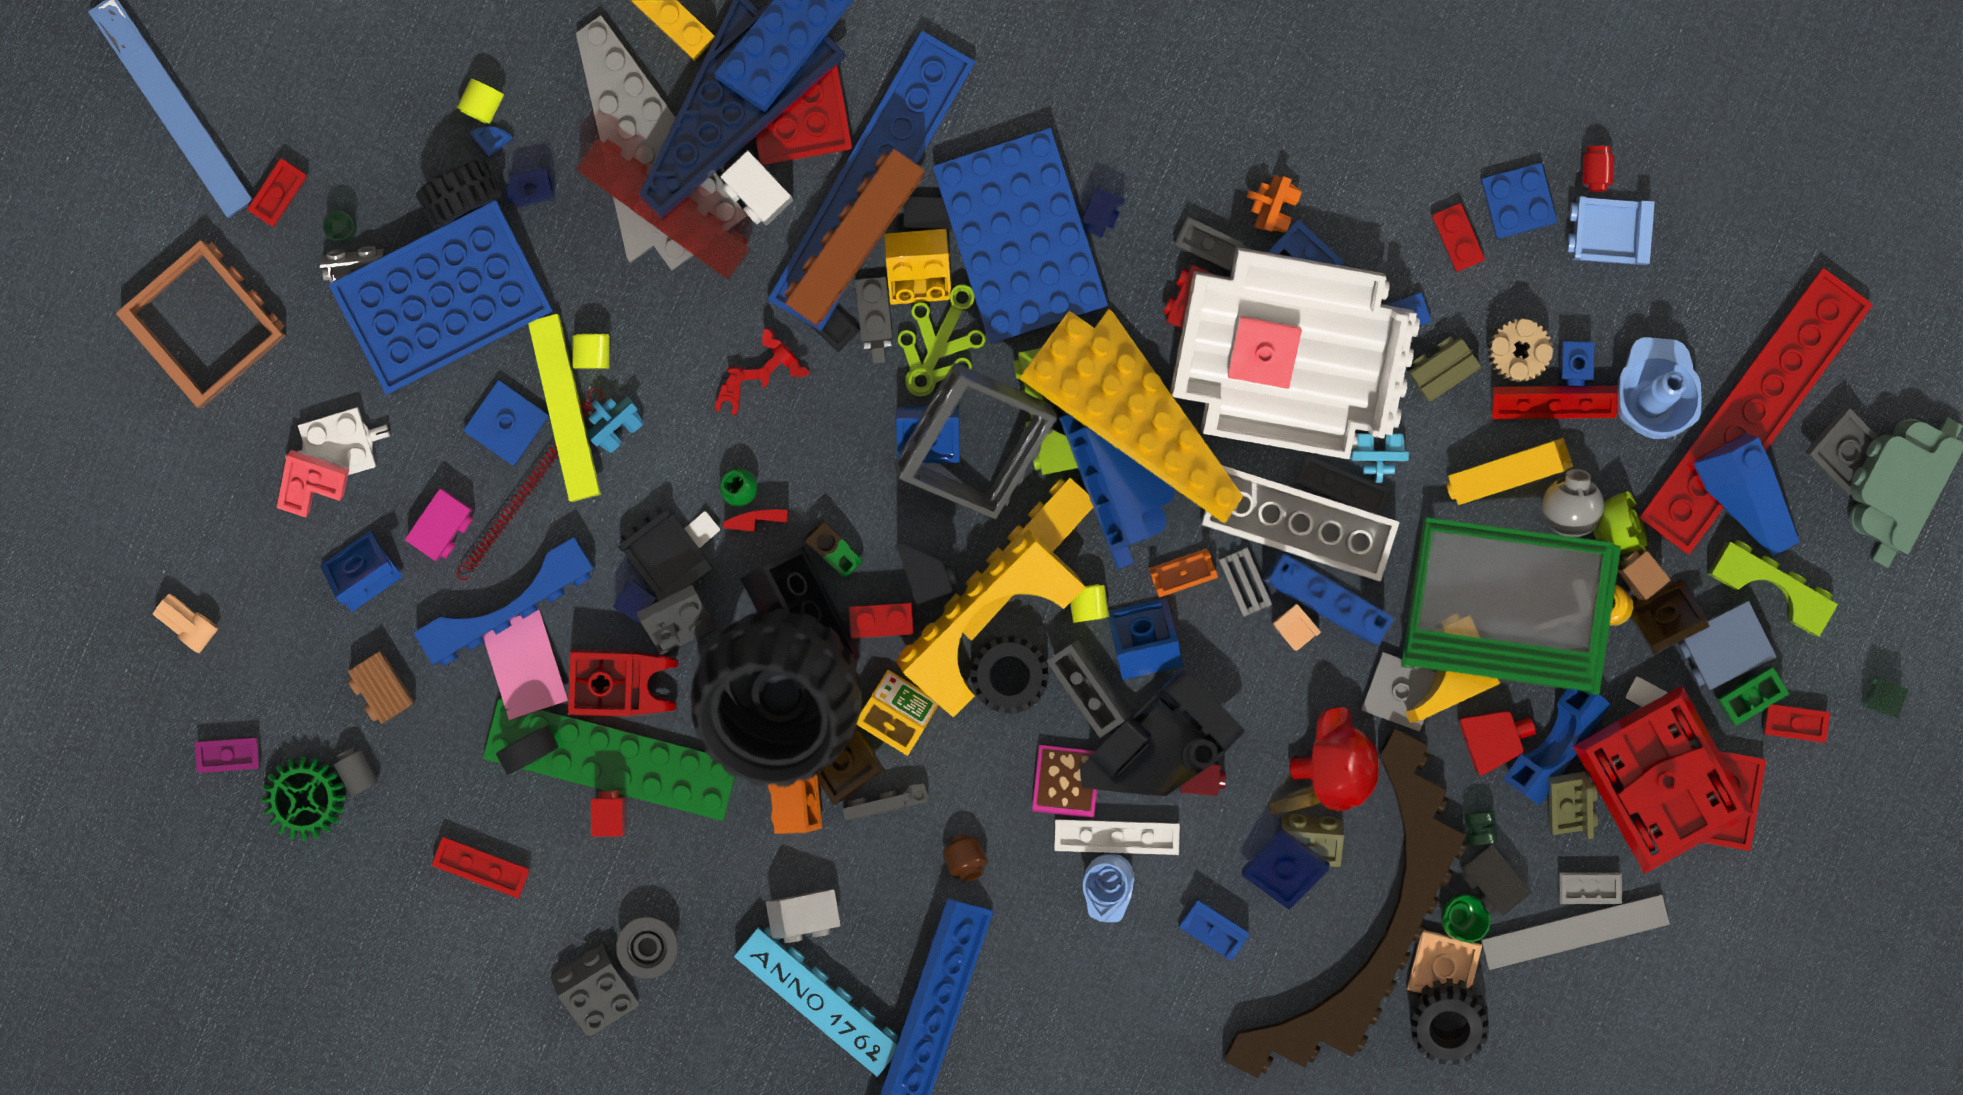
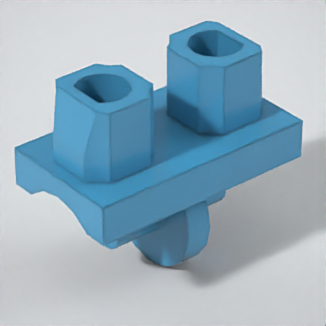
[587,396,644,453]

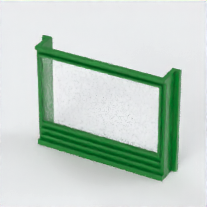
[1401,518,1621,695]

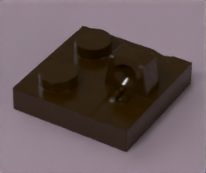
[1630,580,1710,654]
[817,726,885,804]

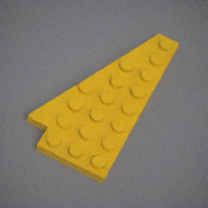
[1019,309,1243,524]

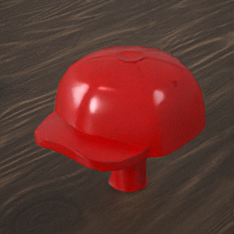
[1289,708,1379,812]

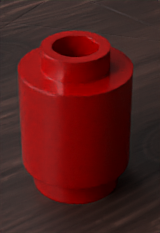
[1582,146,1614,192]

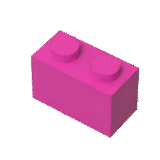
[405,489,474,561]

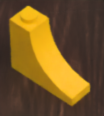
[1405,613,1500,723]

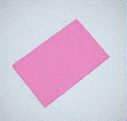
[483,610,568,720]

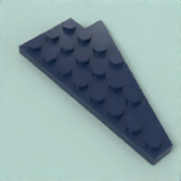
[639,0,846,220]

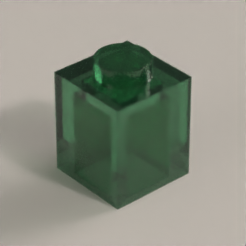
[1862,678,1909,718]

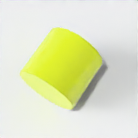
[457,78,504,124]
[572,334,610,369]
[1070,584,1110,623]

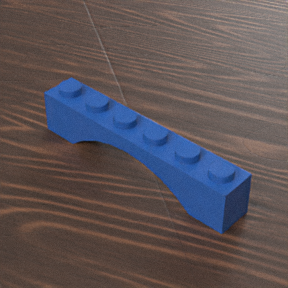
[414,537,595,667]

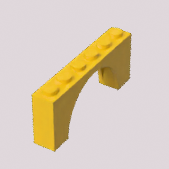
[896,530,1086,717]

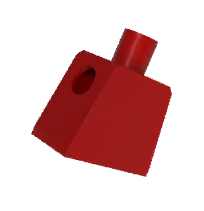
[1458,710,1536,776]

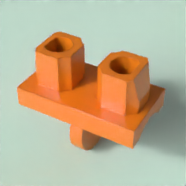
[1247,175,1302,233]

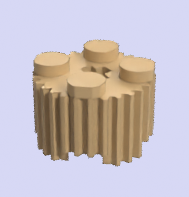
[1487,319,1553,382]

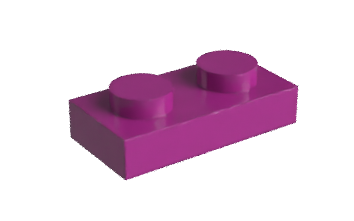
[195,737,261,773]

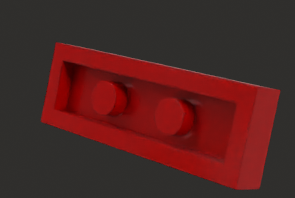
[431,836,530,899]

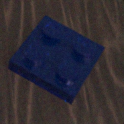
[1242,828,1330,910]

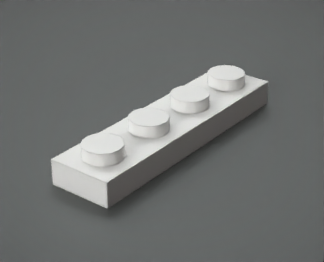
[1054,819,1180,855]

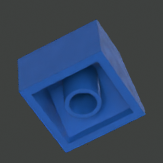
[1107,598,1183,680]

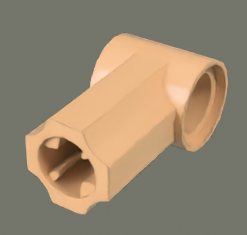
[153,593,219,653]

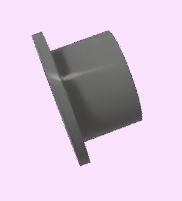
[616,917,678,979]

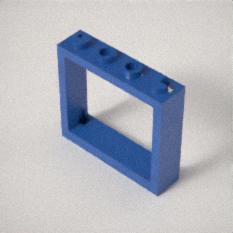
[1262,554,1394,645]

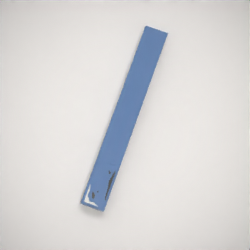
[88,0,253,218]

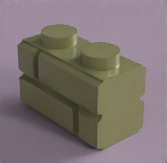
[1407,336,1481,403]

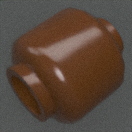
[943,833,988,882]

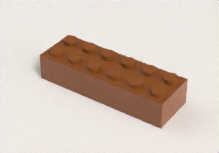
[784,149,925,327]

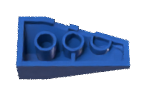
[1693,433,1800,557]

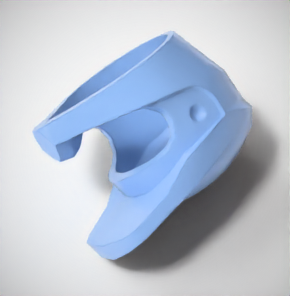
[1082,853,1134,922]

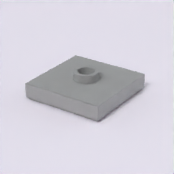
[1361,652,1437,732]

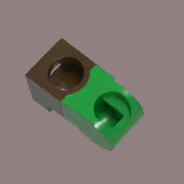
[804,519,863,579]

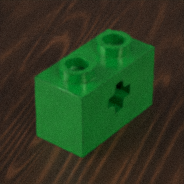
[1714,666,1789,726]

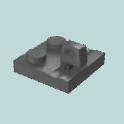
[1805,407,1878,495]
[637,585,716,655]

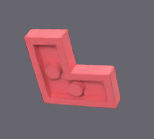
[277,450,349,518]

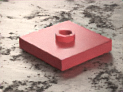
[1227,316,1302,389]

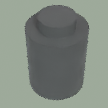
[334,748,379,797]

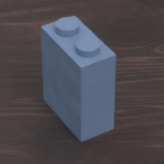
[1677,601,1776,690]

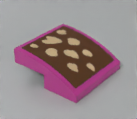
[1032,745,1097,818]

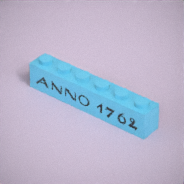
[734,926,900,1077]

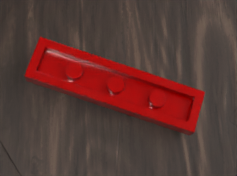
[1491,386,1617,419]

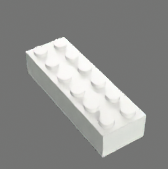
[1200,465,1400,582]

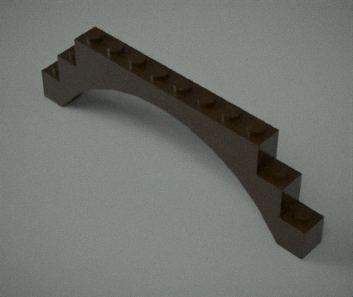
[1223,728,1467,1079]

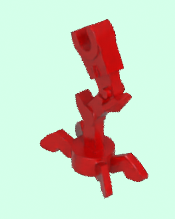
[715,329,810,415]

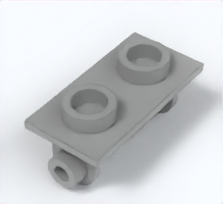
[320,246,385,283]

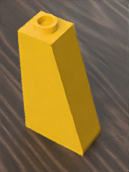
[1447,437,1573,505]

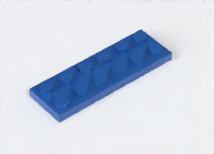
[714,0,854,112]

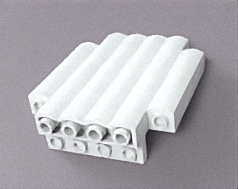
[1170,247,1420,459]

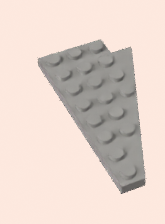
[576,15,747,271]

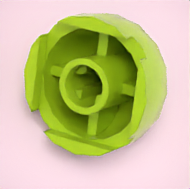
[1593,491,1648,555]

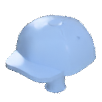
[1617,337,1702,439]

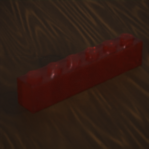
[576,139,751,281]

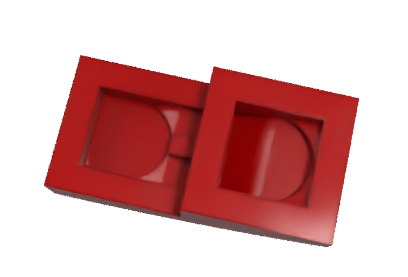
[723,509,789,532]

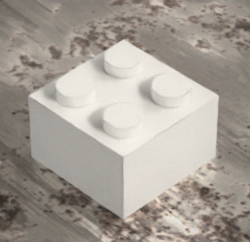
[721,151,793,226]

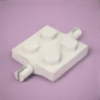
[285,407,390,475]

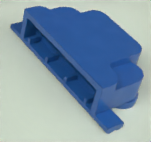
[1059,414,1174,569]

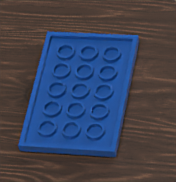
[932,128,1108,344]
[328,200,553,395]

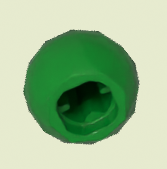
[718,467,758,507]

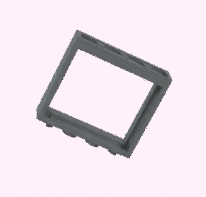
[894,362,1057,519]

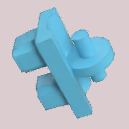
[1350,433,1409,483]

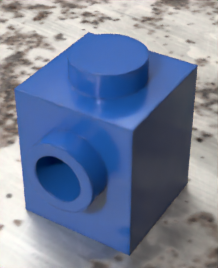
[1559,341,1595,386]

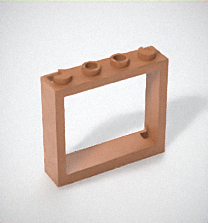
[116,240,286,409]

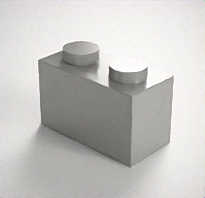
[766,889,841,943]

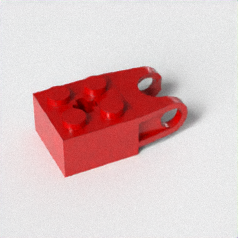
[568,648,679,716]

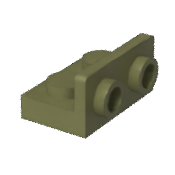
[1279,814,1344,867]

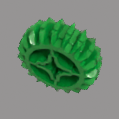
[261,757,346,841]

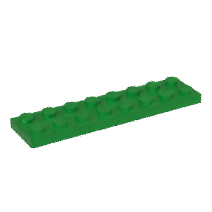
[483,698,735,821]

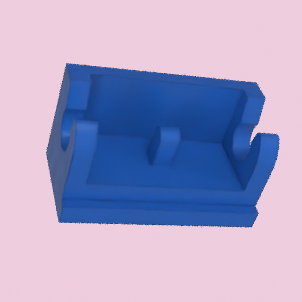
[1178,898,1250,961]

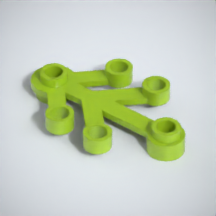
[898,285,986,397]

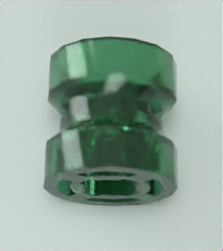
[322,210,357,243]
[1464,810,1499,845]

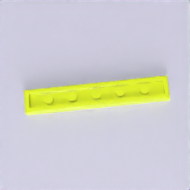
[528,314,601,502]

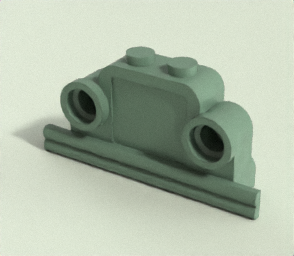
[1849,417,1963,568]

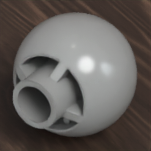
[1542,469,1604,538]

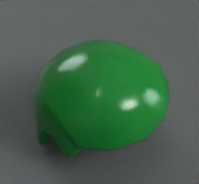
[1441,894,1491,943]

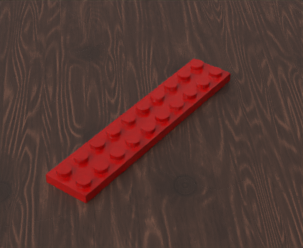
[1638,268,1873,555]

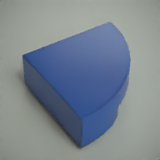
[469,126,513,158]

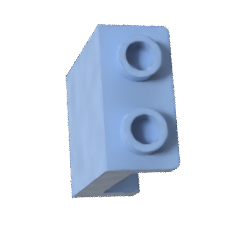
[1567,196,1655,265]

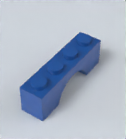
[1503,689,1611,806]

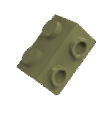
[1548,772,1598,840]

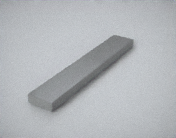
[1481,894,1670,970]

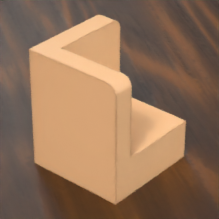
[1272,604,1321,651]

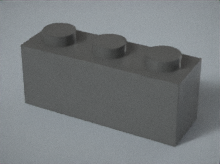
[1046,639,1132,738]

